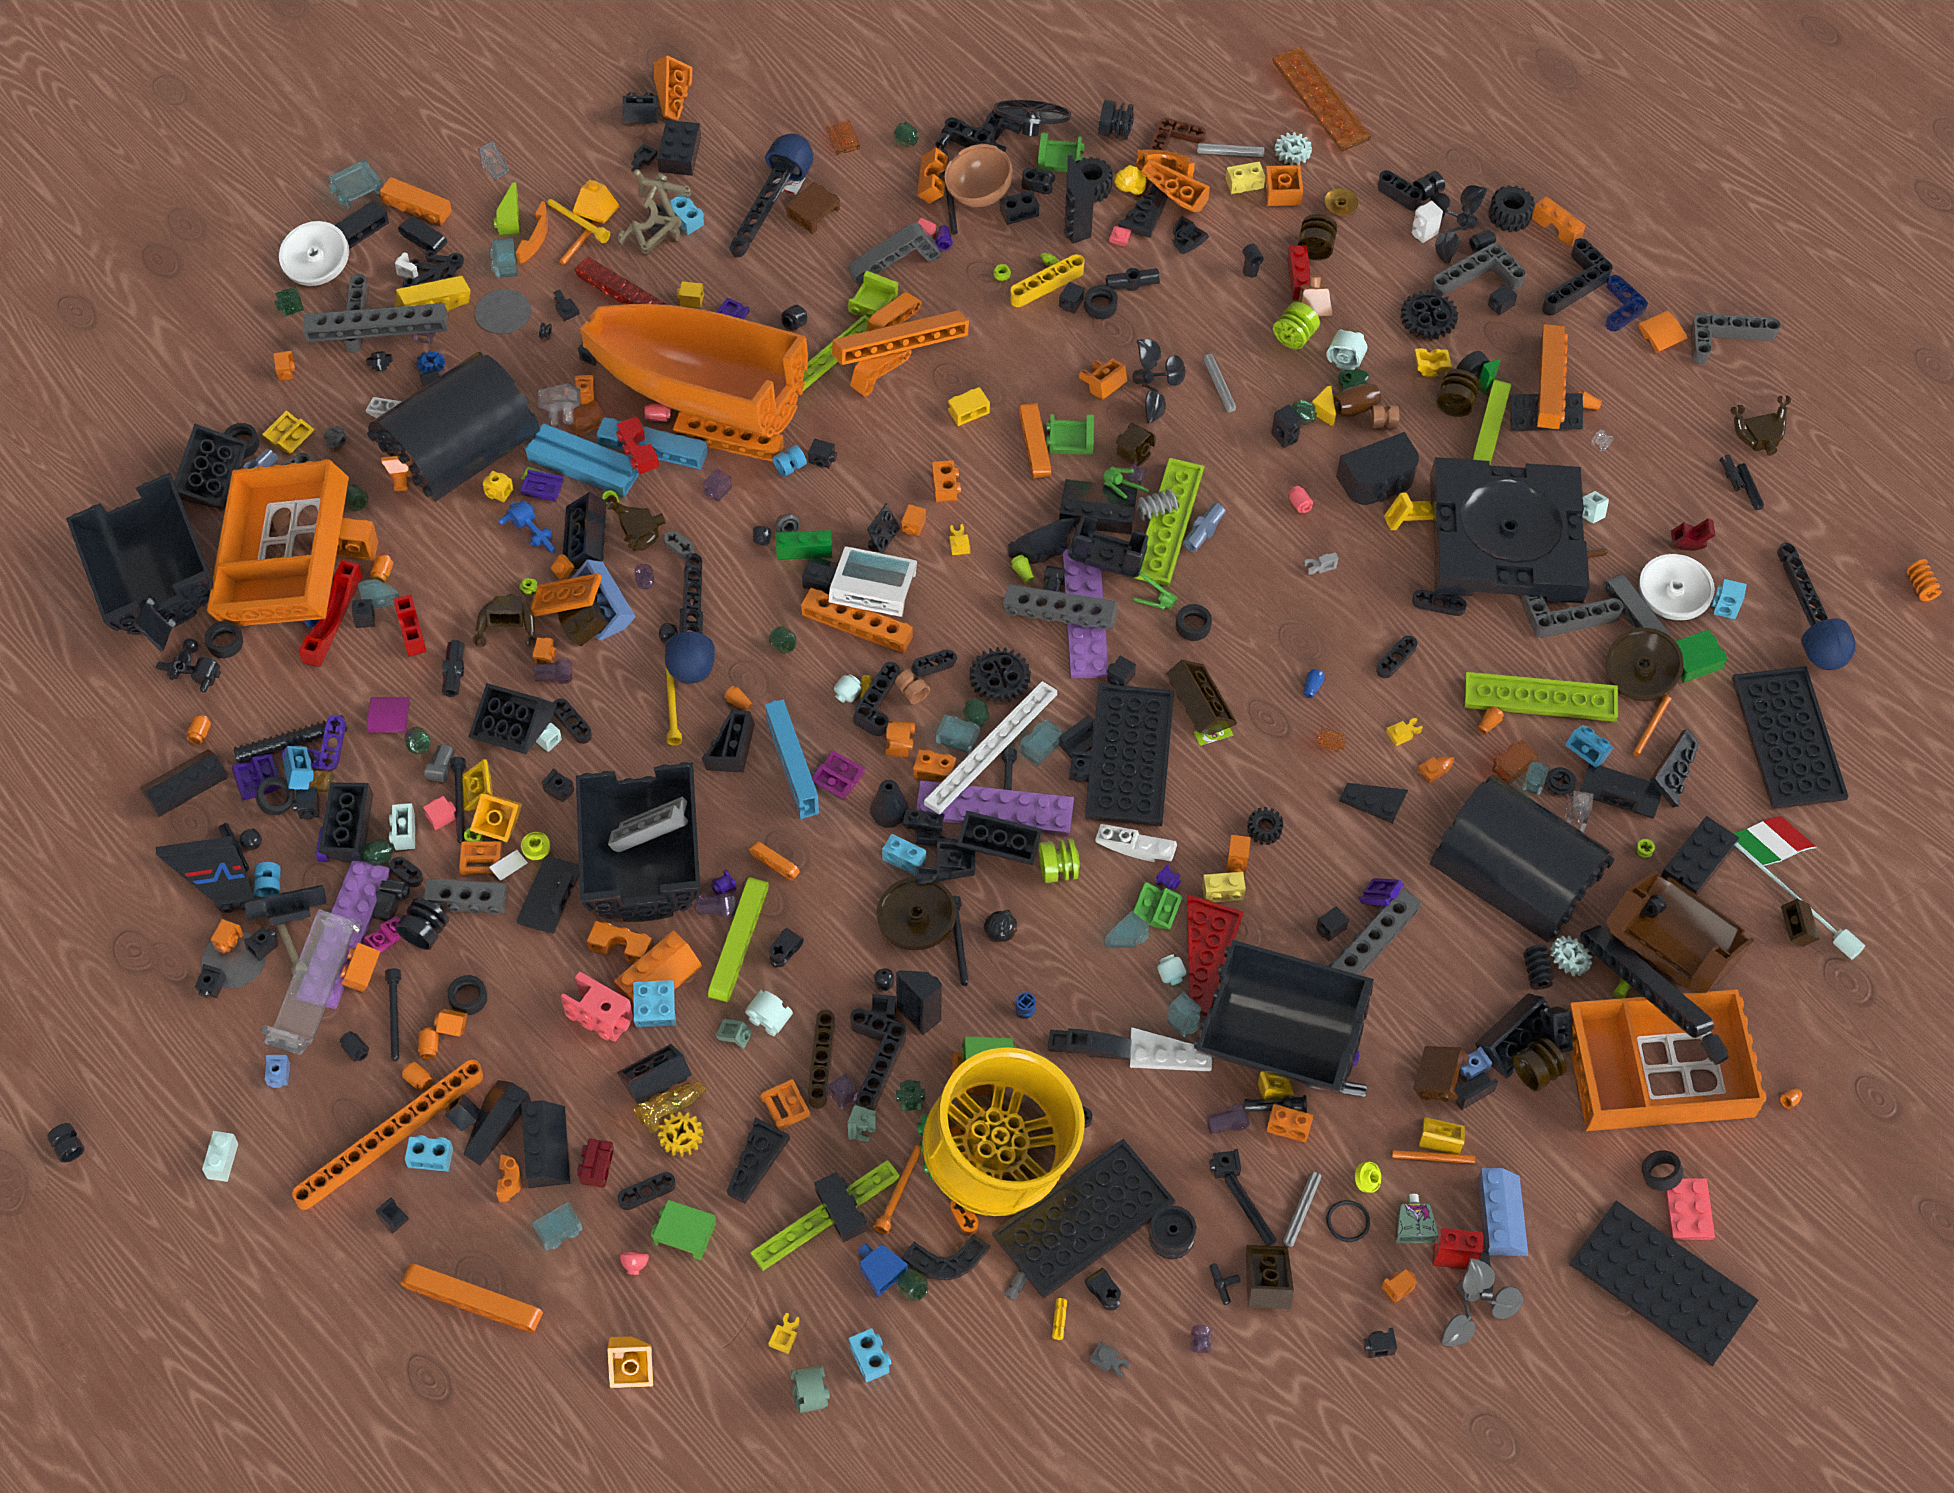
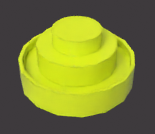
[521,832,551,860]
[1355,1162,1381,1193]

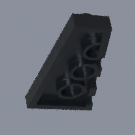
[1650,729,1699,808]
[727,1117,790,1204]

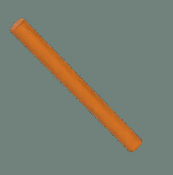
[559,220,600,265]
[1633,695,1671,757]
[1392,1150,1475,1164]

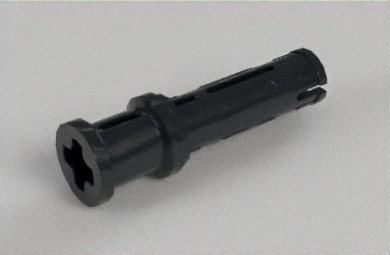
[1244,1095,1307,1113]

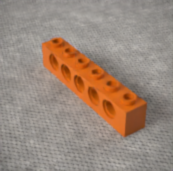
[673,412,784,462]
[801,588,913,654]

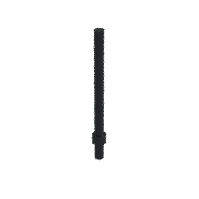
[942,150,958,235]

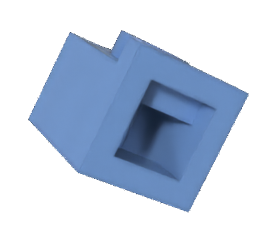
[1459,1047,1492,1081]
[265,1055,290,1088]

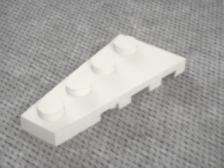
[1130,1027,1212,1071]

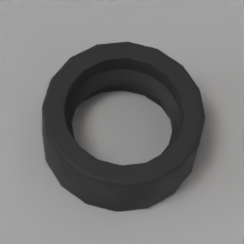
[1084,285,1118,319]
[1456,351,1490,379]
[224,423,260,458]
[1176,604,1212,641]
[205,621,243,658]
[255,776,295,815]
[448,975,487,1015]
[1642,1150,1683,1191]

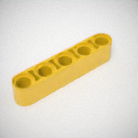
[1010,254,1084,307]

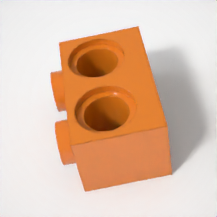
[932,460,961,502]
[1226,835,1251,876]
[1266,1104,1314,1143]

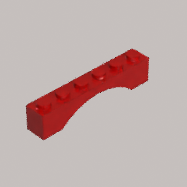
[299,560,363,667]

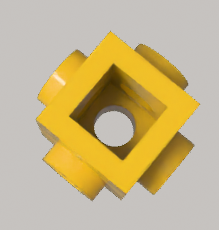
[483,470,513,502]

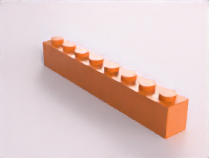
[832,310,969,365]
[1537,324,1568,429]

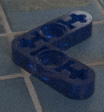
[1605,275,1648,331]

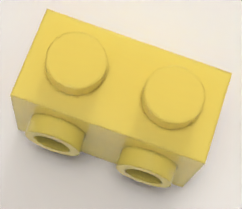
[1225,161,1265,194]
[1202,872,1246,902]

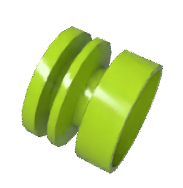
[1273,302,1320,350]
[1039,838,1080,883]

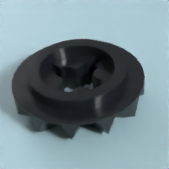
[1545,767,1577,796]

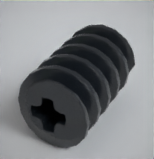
[1523,945,1554,990]

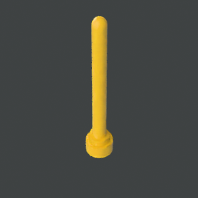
[547,199,610,243]
[666,668,682,746]

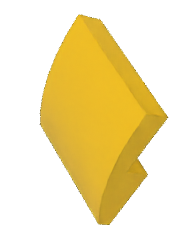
[262,411,315,455]

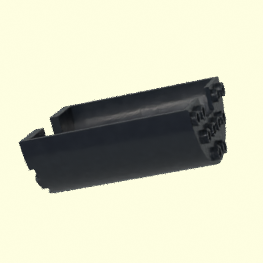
[367,352,540,502]
[66,473,213,635]
[576,762,701,922]
[1430,775,1615,942]
[1194,940,1374,1094]

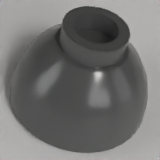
[775,514,800,532]

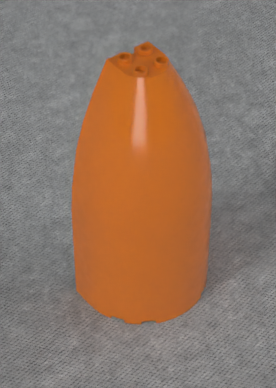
[580,304,808,437]

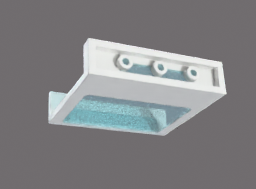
[829,546,917,617]

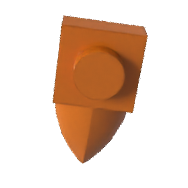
[1418,756,1454,783]

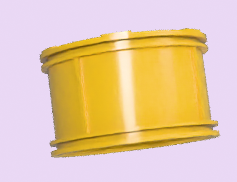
[922,1048,1085,1216]

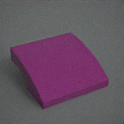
[367,697,410,732]
[812,750,866,800]

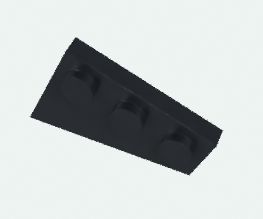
[1339,783,1408,824]

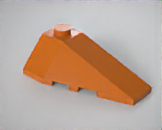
[653,55,692,121]
[1141,159,1210,212]

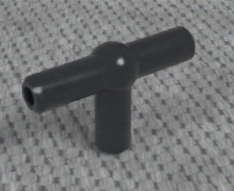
[1209,1263,1241,1305]

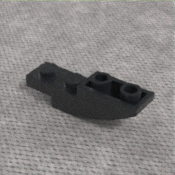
[1047,1028,1132,1060]

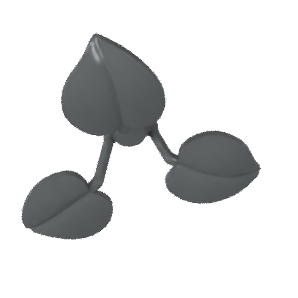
[1441,1258,1524,1346]

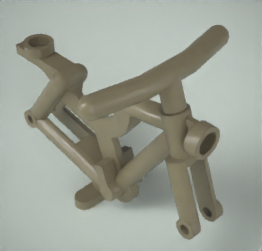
[618,169,691,255]

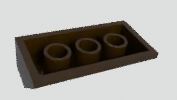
[1166,659,1237,735]

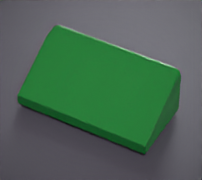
[1479,359,1500,395]

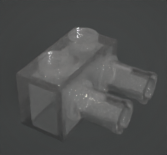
[538,383,581,428]

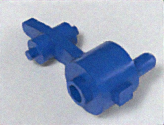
[498,500,556,554]

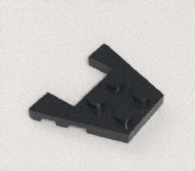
[915,826,975,884]

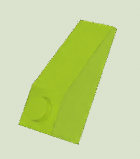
[494,182,520,235]

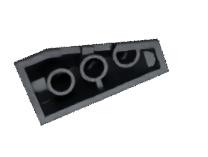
[464,1080,531,1166]

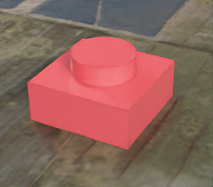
[1109,226,1131,247]

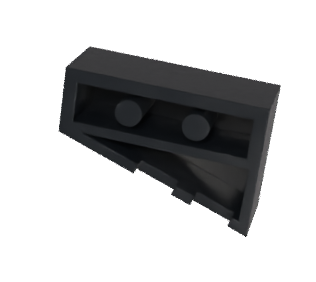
[702,710,755,773]

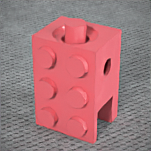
[561,971,634,1042]

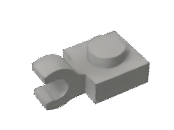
[1304,552,1339,575]

